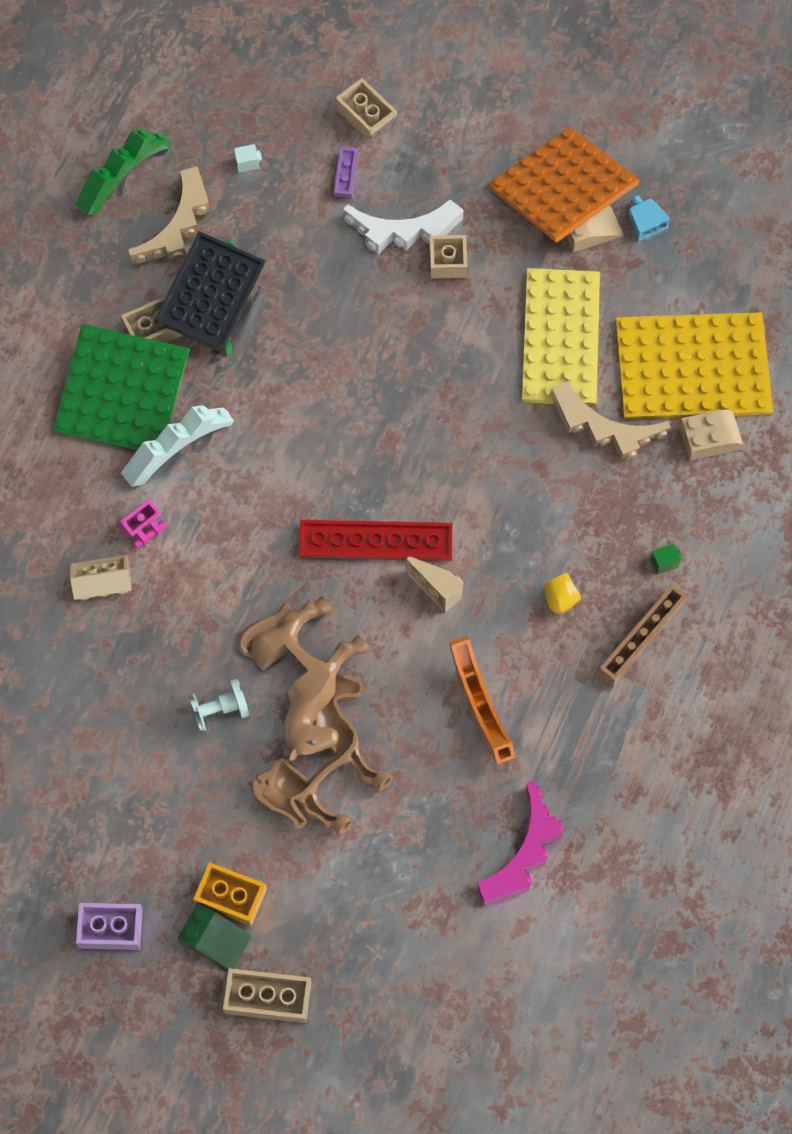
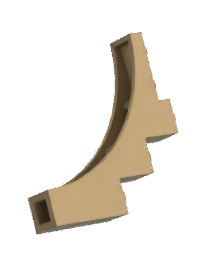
[128,166,210,264]
[550,381,671,460]

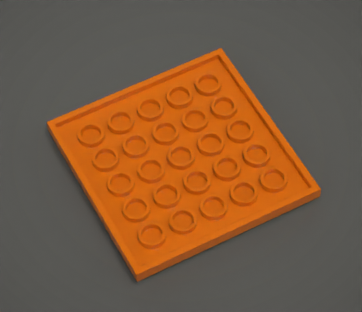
[488,126,640,243]

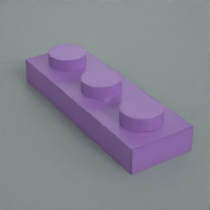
[334,147,358,198]

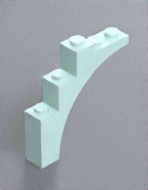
[121,405,234,487]

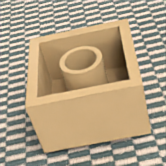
[429,235,467,279]

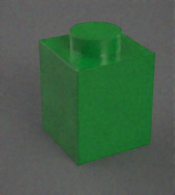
[650,544,682,574]

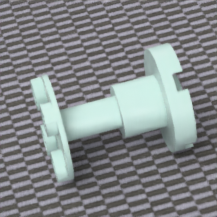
[189,679,249,731]

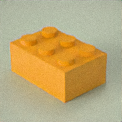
[193,862,267,926]

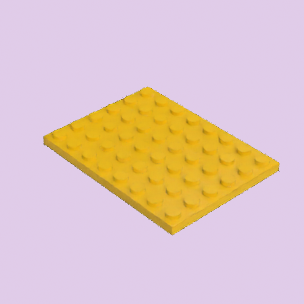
[616,312,773,420]

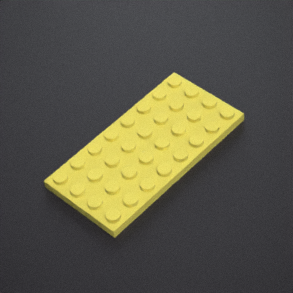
[522,268,600,406]

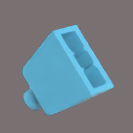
[628,196,670,241]

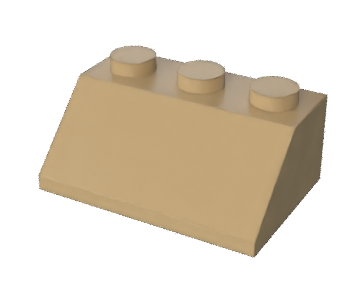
[70,555,132,600]

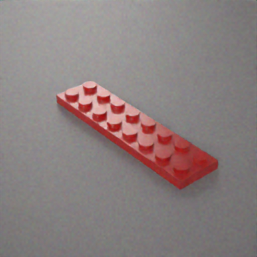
[299,520,453,561]

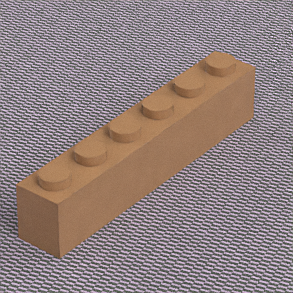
[598,584,687,687]

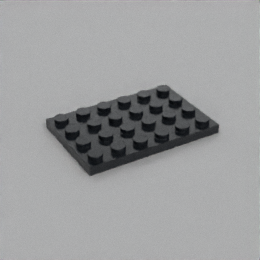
[154,231,266,352]

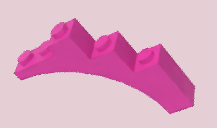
[477,781,564,906]

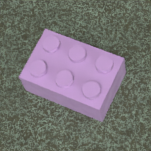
[76,903,143,950]

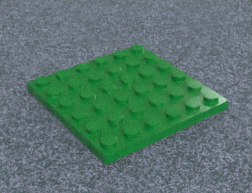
[53,323,190,451]

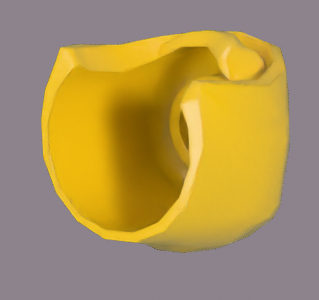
[543,573,581,614]

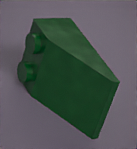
[177,903,252,970]

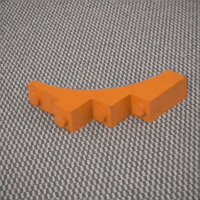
[449,636,516,765]

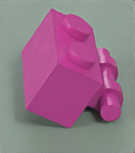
[116,498,167,549]

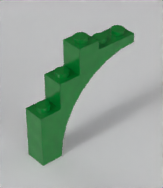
[75,129,171,215]

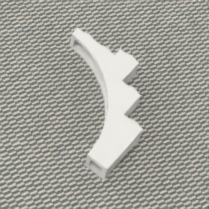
[343,200,464,254]

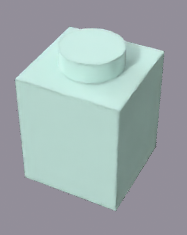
[234,144,262,173]

